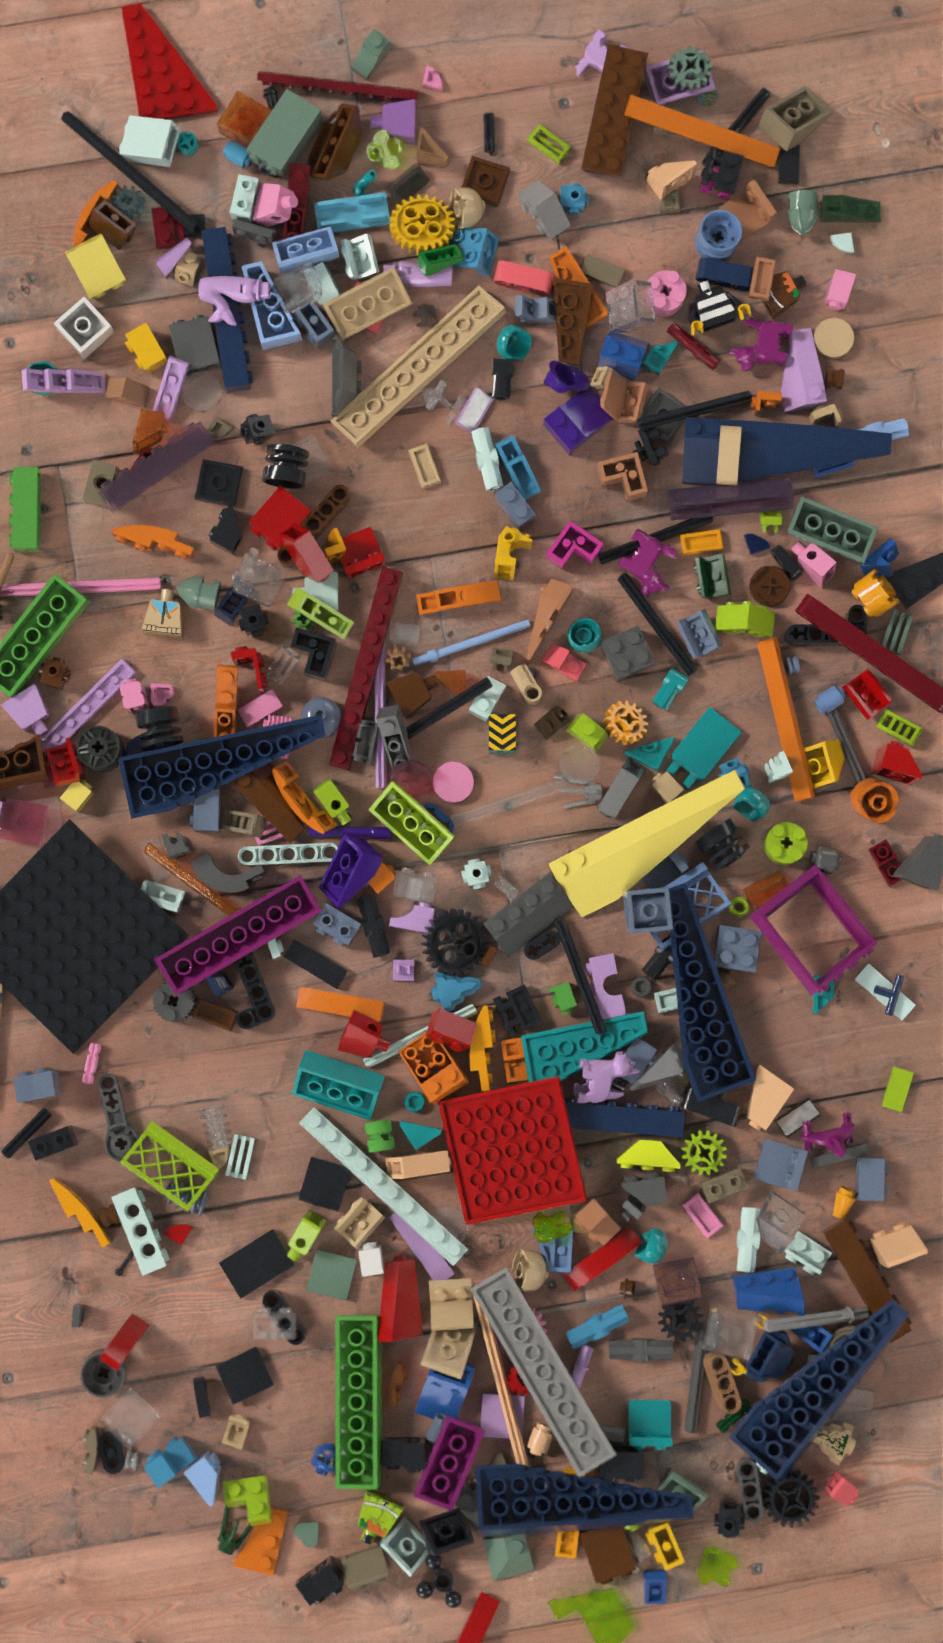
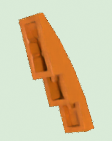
[296,987,385,1022]

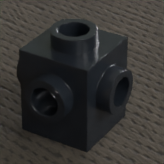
[240,414,275,445]
[238,604,269,638]
[714,1502,745,1538]

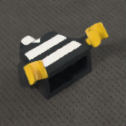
[688,281,752,335]

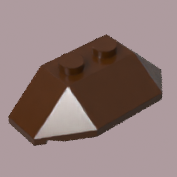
[308,103,362,180]

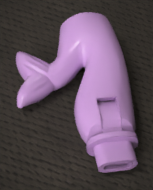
[384,245,453,287]
[199,276,271,326]

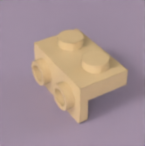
[334,1197,385,1249]

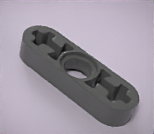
[810,1142,871,1168]

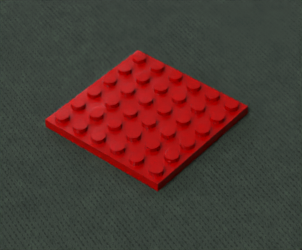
[438,1076,588,1225]

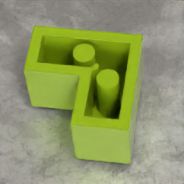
[715,601,775,637]
[223,1475,272,1526]

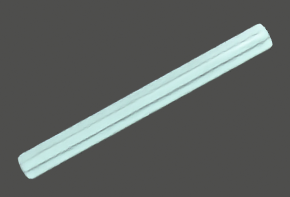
[363,1004,477,1068]

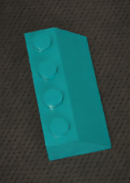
[291,1050,385,1121]

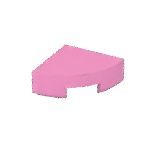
[422,66,442,91]

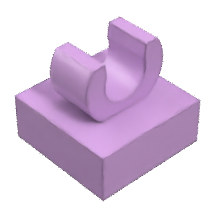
[393,960,414,981]

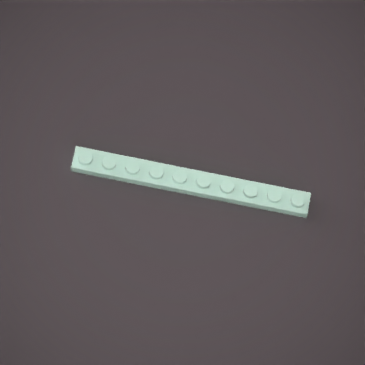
[299,1107,468,1266]

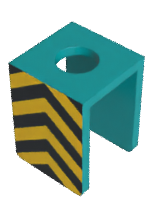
[489,714,516,753]

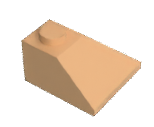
[647,161,697,200]

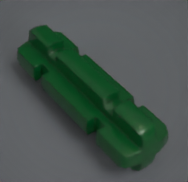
[716,1398,753,1433]

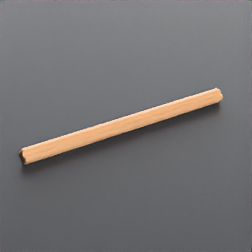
[473,1295,529,1467]

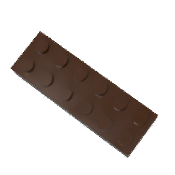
[581,44,648,179]

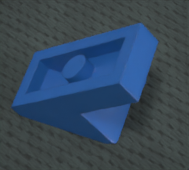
[859,538,899,577]
[791,1314,834,1353]
[643,1569,667,1604]

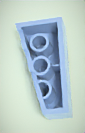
[242,261,302,350]

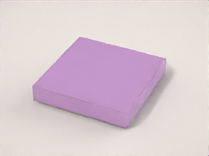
[481,1393,525,1438]

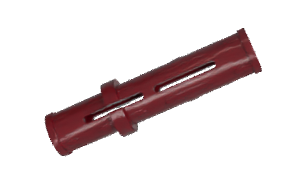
[666,322,721,371]

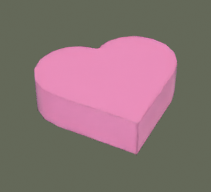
[150,683,175,708]

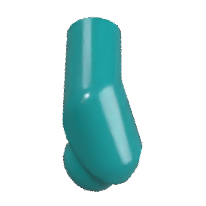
[352,169,377,196]

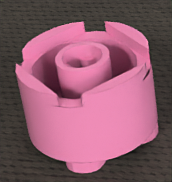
[644,270,687,317]

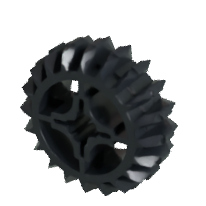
[762,1469,820,1528]

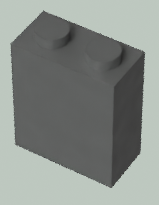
[168,315,221,376]

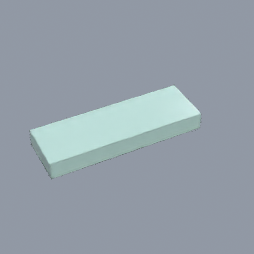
[855,964,916,1021]

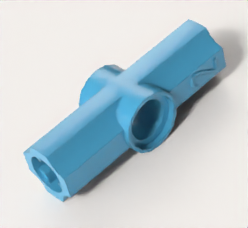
[565,1304,630,1349]

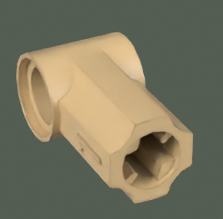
[510,664,542,706]

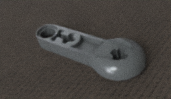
[98,1073,139,1162]

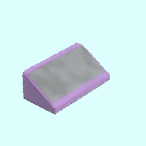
[456,387,494,433]

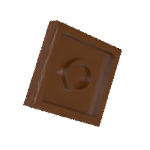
[461,156,510,207]

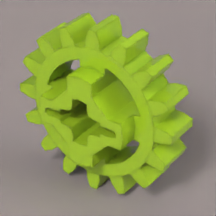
[681,1130,727,1175]

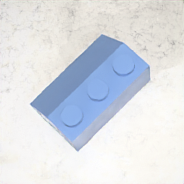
[272,226,339,274]

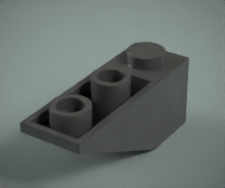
[376,704,414,773]

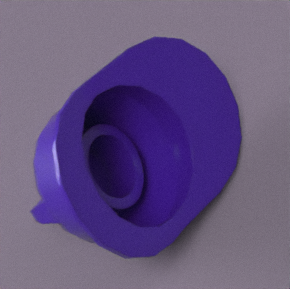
[544,360,589,394]

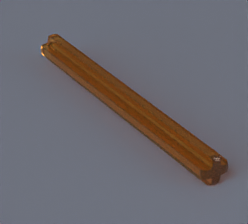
[143,843,239,916]

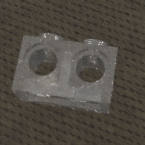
[252,1308,297,1340]

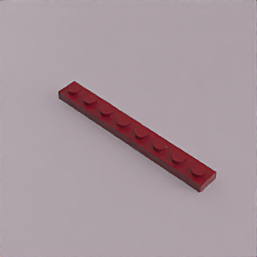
[257,71,420,101]

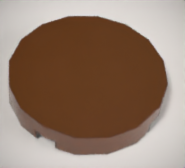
[749,566,790,607]

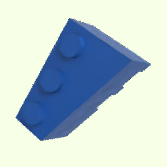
[733,1267,804,1316]

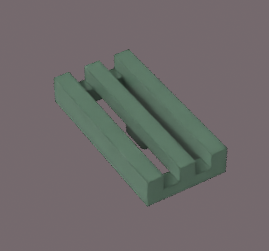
[881,609,913,655]

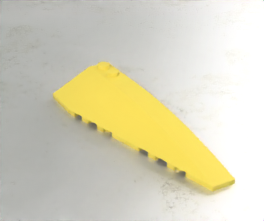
[549,770,745,917]

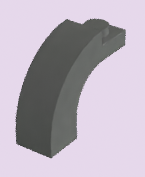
[190,853,266,894]

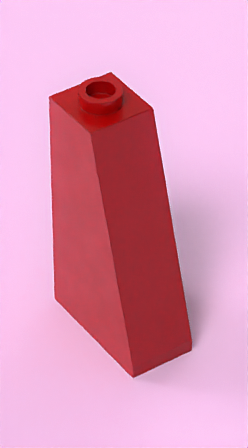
[378,1255,423,1342]

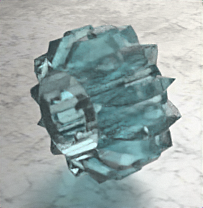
[111,185,146,221]

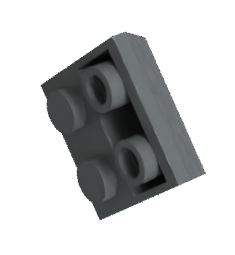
[620,1172,668,1206]

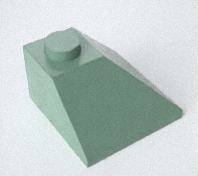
[483,1534,534,1581]

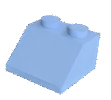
[184,1450,221,1507]

